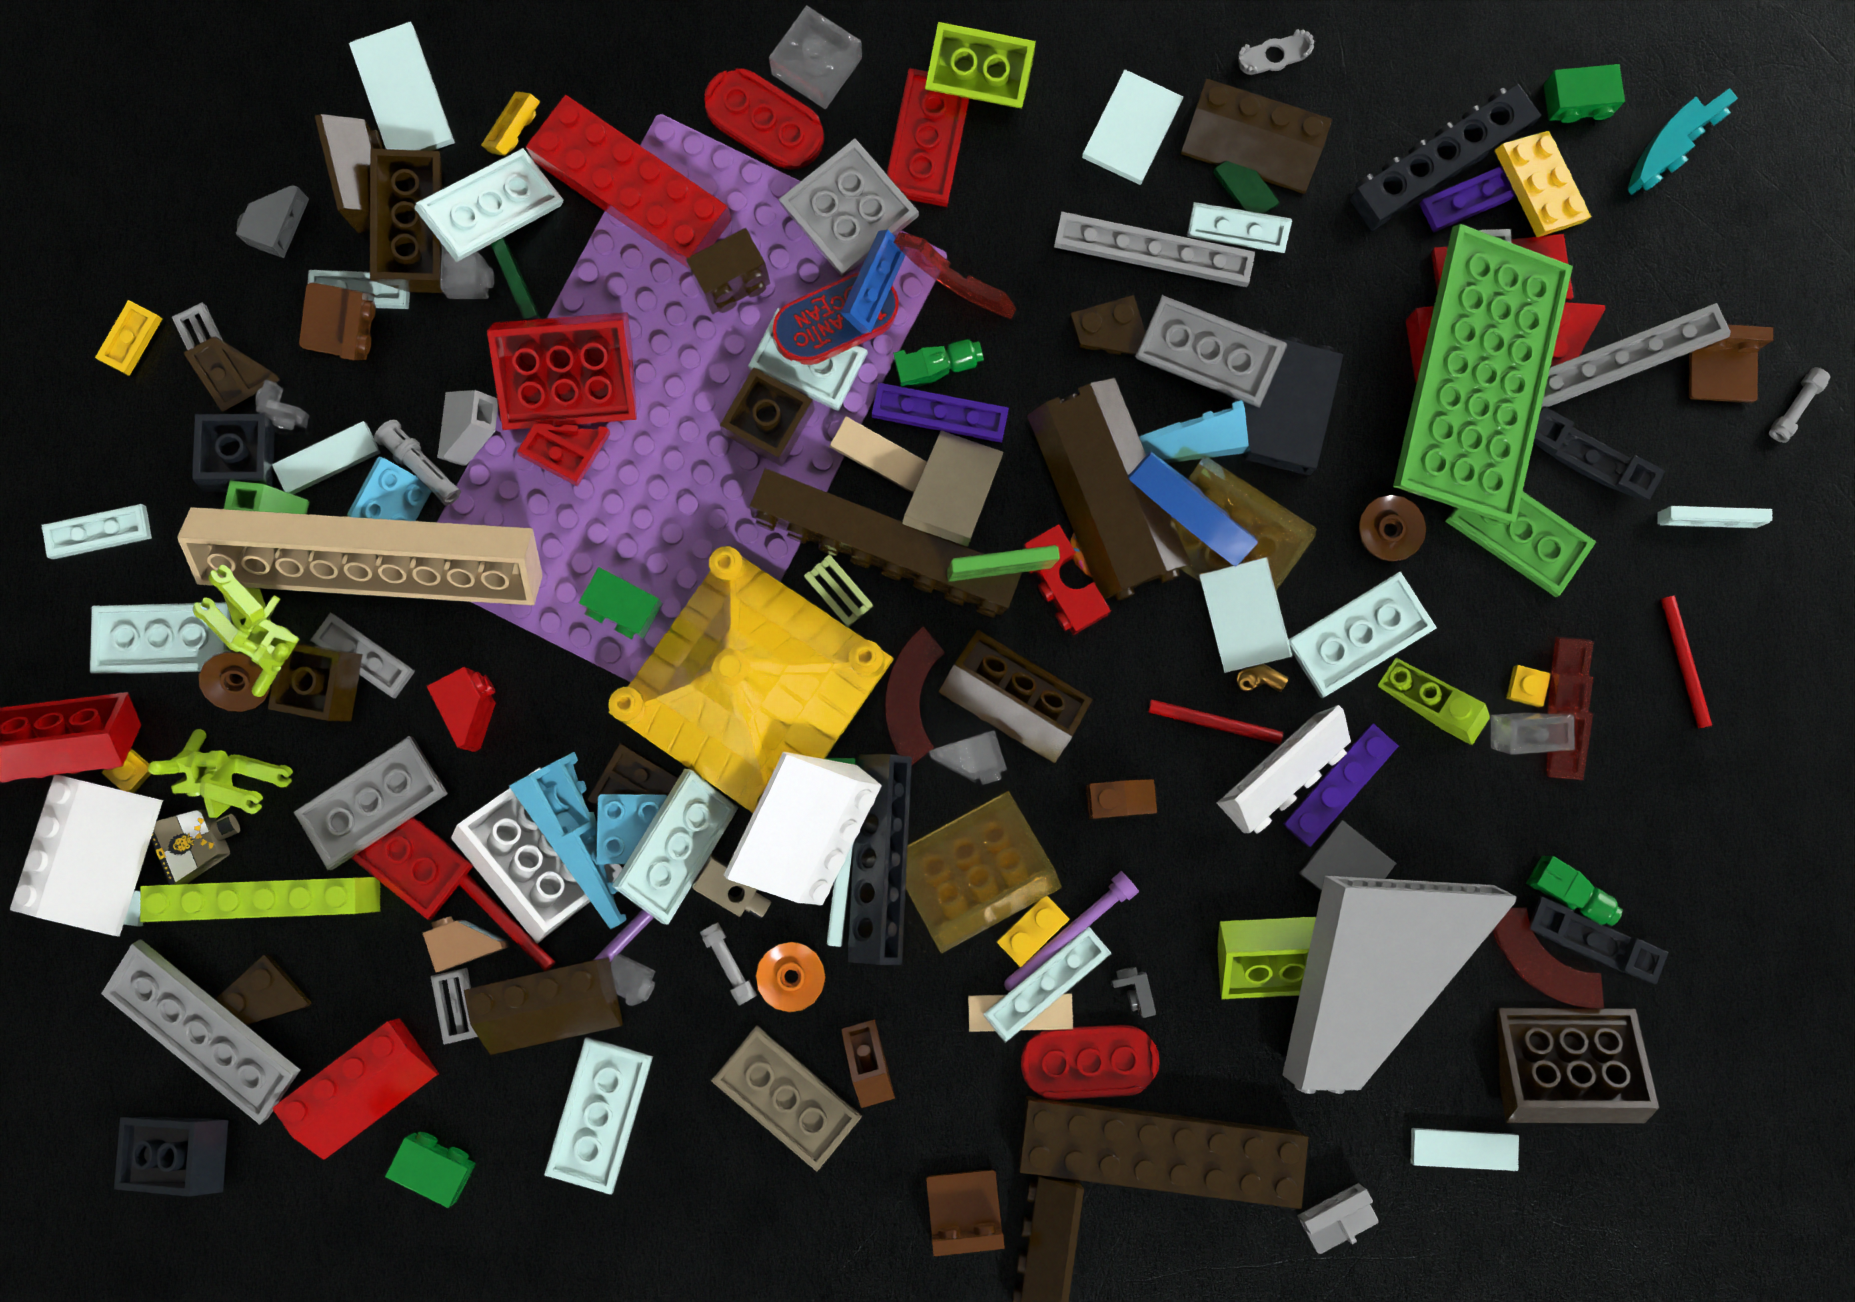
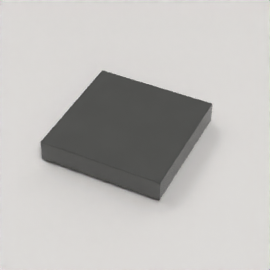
[1299,820,1397,892]

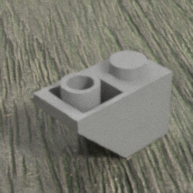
[437,390,498,466]

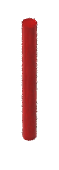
[1661,595,1712,729]
[1148,699,1283,745]
[459,873,555,971]

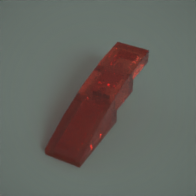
[1547,637,1594,780]

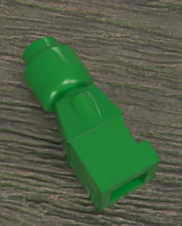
[893,339,984,389]
[1526,856,1623,926]

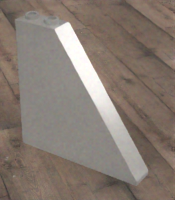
[1283,876,1516,1094]

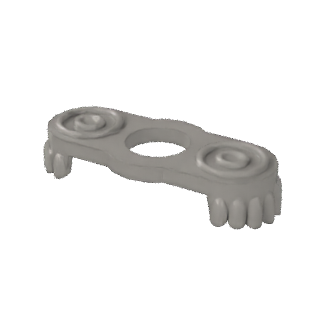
[1238,29,1315,75]

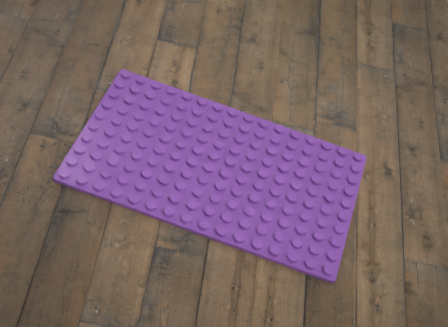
[437,114,947,682]

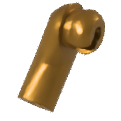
[1237,664,1288,692]

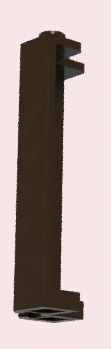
[1027,378,1191,601]

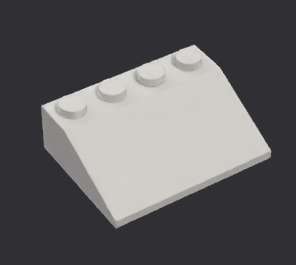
[1217,705,1351,834]
[724,752,882,905]
[451,767,622,944]
[10,775,163,937]

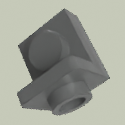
[1110,967,1156,1018]

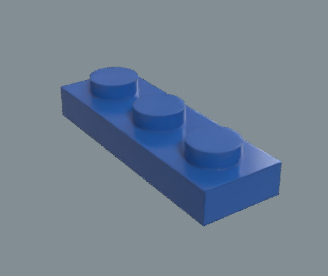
[840,229,908,333]

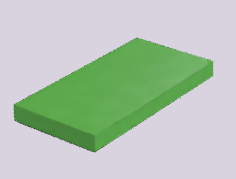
[1445,491,1596,597]

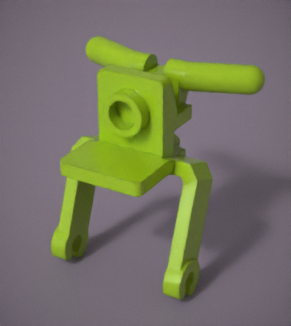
[192,565,299,697]
[148,729,293,818]

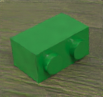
[1544,64,1625,123]
[578,567,663,639]
[385,1131,476,1208]

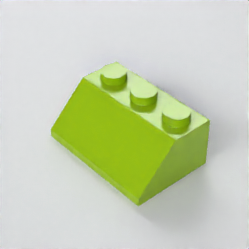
[925,22,1036,109]
[1217,917,1316,999]

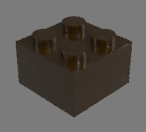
[686,228,770,315]
[720,367,815,467]
[268,643,363,721]

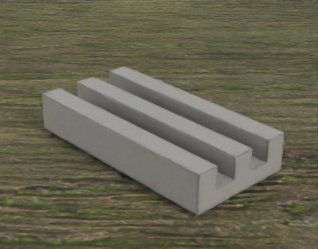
[172,303,223,350]
[431,968,478,1044]

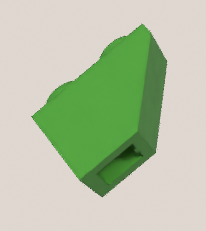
[224,480,309,515]

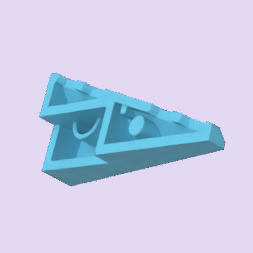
[1139,400,1249,463]
[509,752,626,929]

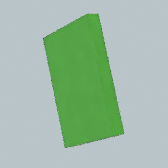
[947,545,1060,582]

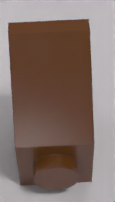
[1086,779,1157,819]
[841,1020,895,1108]

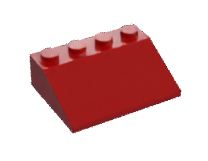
[487,312,637,430]

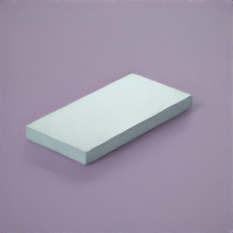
[349,22,455,151]
[414,148,564,262]
[1288,571,1437,698]
[90,602,231,674]
[612,769,738,924]
[544,1037,653,1194]

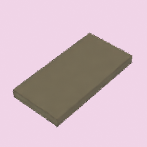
[902,431,1003,547]
[711,1026,862,1171]

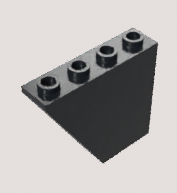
[1225,329,1344,476]

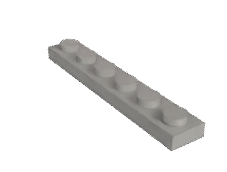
[1054,212,1255,287]
[1541,303,1731,409]

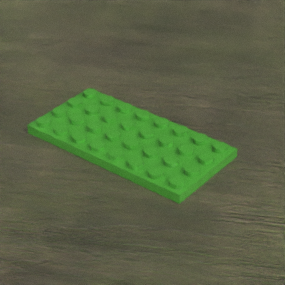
[1393,224,1573,524]

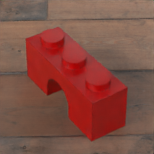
[1023,524,1111,635]

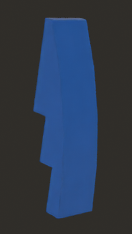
[1128,451,1258,567]

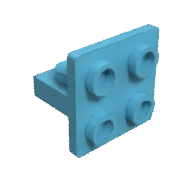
[347,457,431,521]
[596,794,667,864]

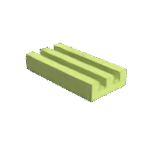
[804,554,873,627]

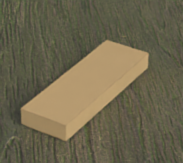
[829,416,927,494]
[968,993,1073,1032]

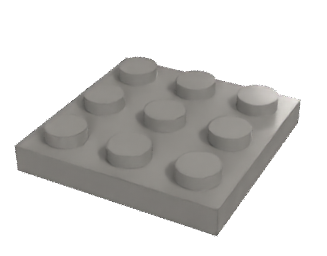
[779,139,919,278]

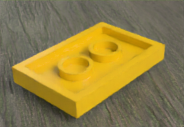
[1495,131,1591,237]

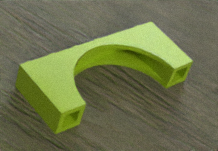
[140,877,380,922]

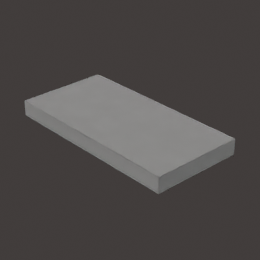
[1135,295,1287,408]
[294,736,448,870]

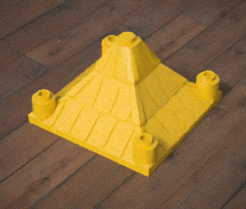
[609,546,894,813]

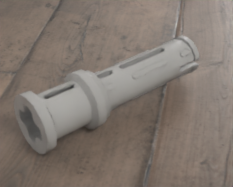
[374,419,461,506]

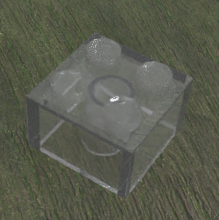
[769,5,862,109]

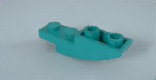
[1627,88,1738,195]

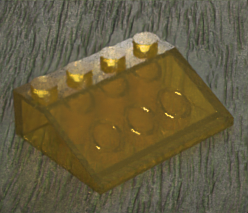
[1171,455,1317,591]
[906,791,1062,954]

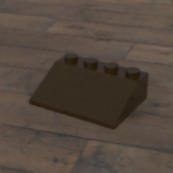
[1497,1008,1659,1123]

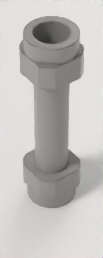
[1769,367,1830,443]
[700,923,757,1005]

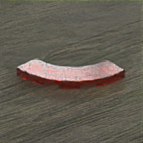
[894,232,1016,319]
[885,627,944,765]
[1493,907,1604,1008]

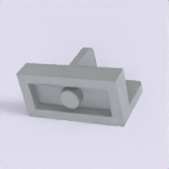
[1297,1183,1378,1254]

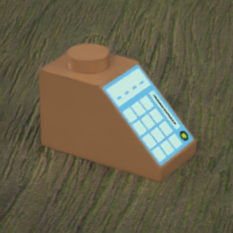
[423,916,510,972]

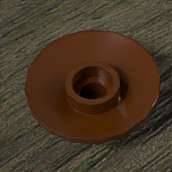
[1358,495,1426,562]
[199,651,270,712]

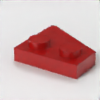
[1550,302,1605,368]
[517,423,610,487]

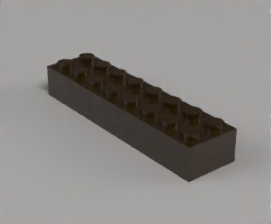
[750,468,1022,618]
[1018,1096,1309,1209]

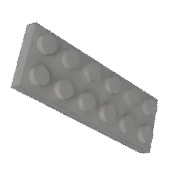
[101,939,300,1124]

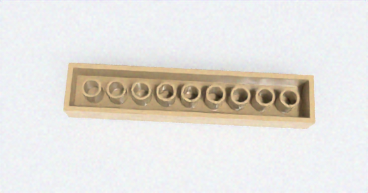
[177,507,543,605]

